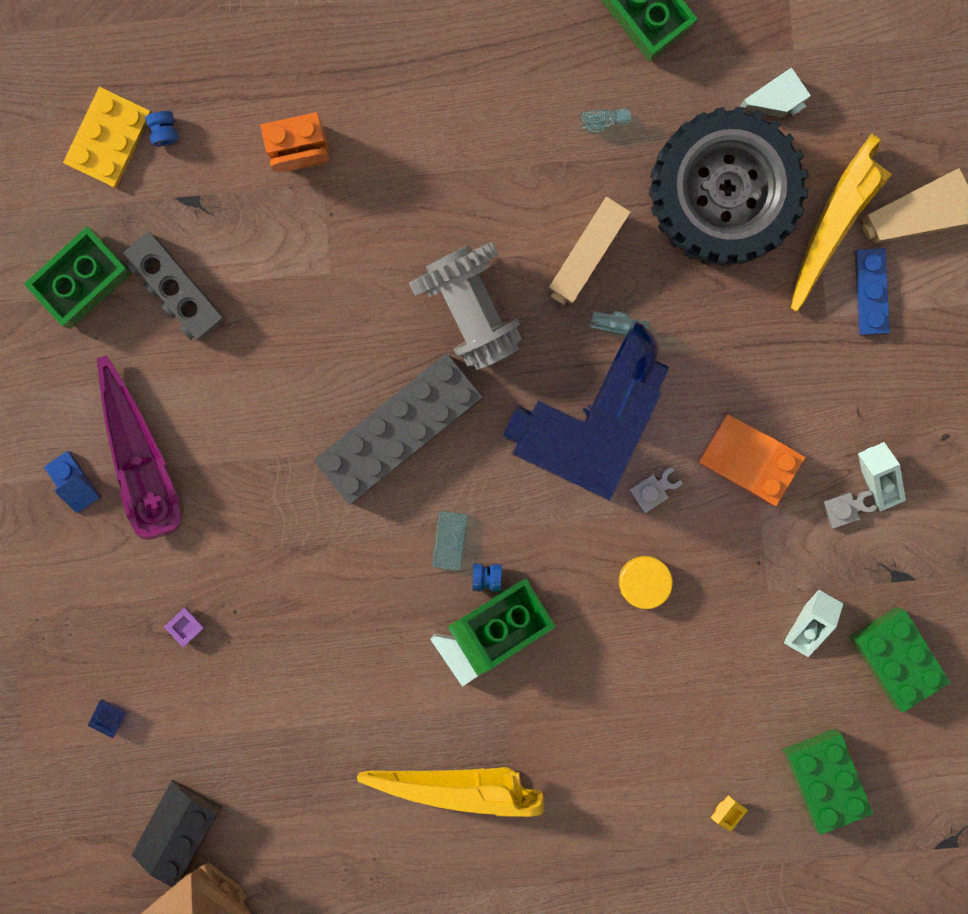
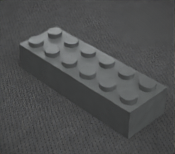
[313,353,483,505]

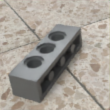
[123,231,226,342]

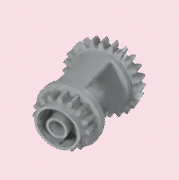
[409,242,522,370]

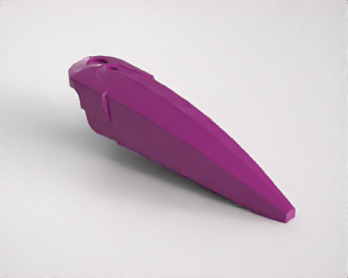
[97,355,181,540]

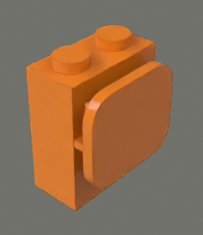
[260,112,330,172]

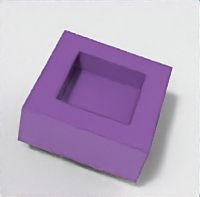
[164,607,205,647]

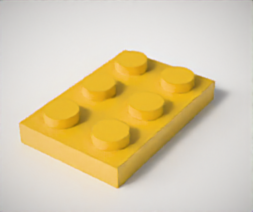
[63,87,152,189]

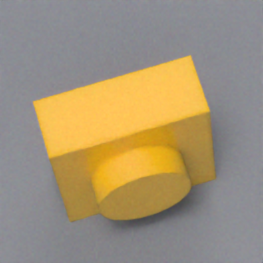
[711,795,748,832]

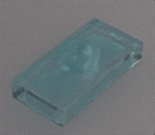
[590,311,650,337]
[432,511,467,571]

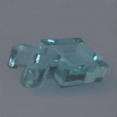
[581,108,631,132]

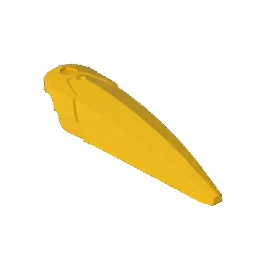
[791,133,892,312]
[357,767,545,817]

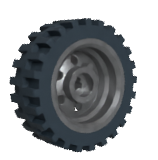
[649,107,809,266]

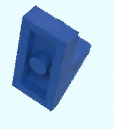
[44,451,101,513]

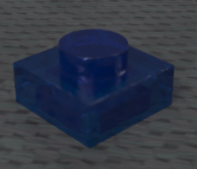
[88,699,128,738]

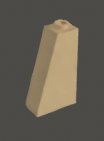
[862,168,968,244]
[548,196,630,306]

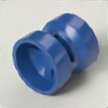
[145,111,179,147]
[473,563,502,592]

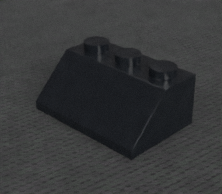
[132,780,222,887]

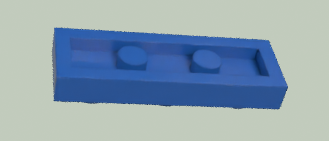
[855,248,890,335]

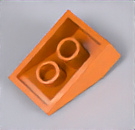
[698,414,805,506]

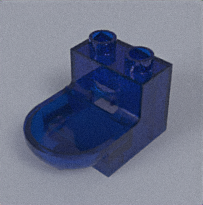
[502,320,669,501]

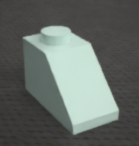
[740,67,811,118]
[858,442,906,512]
[784,590,843,657]
[430,633,479,687]

